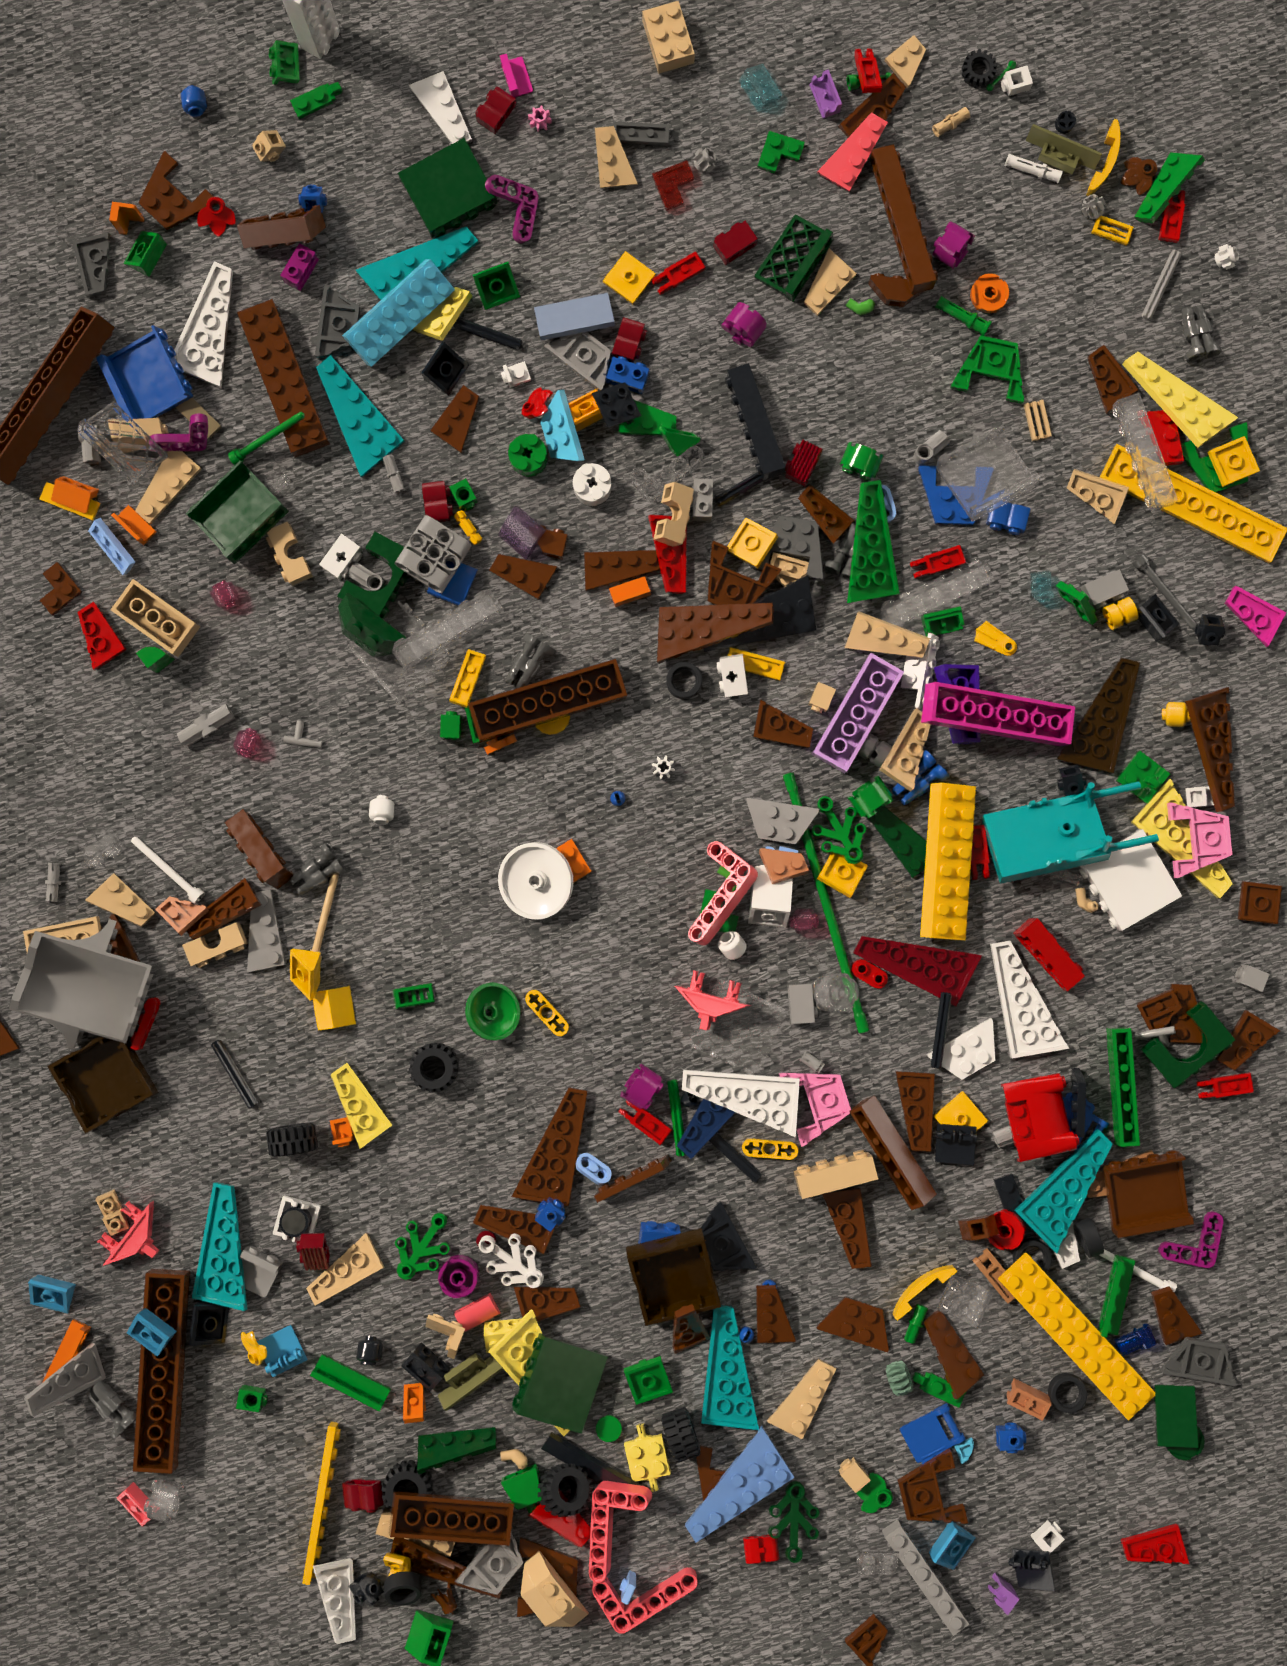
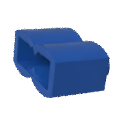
[986,499,1031,535]

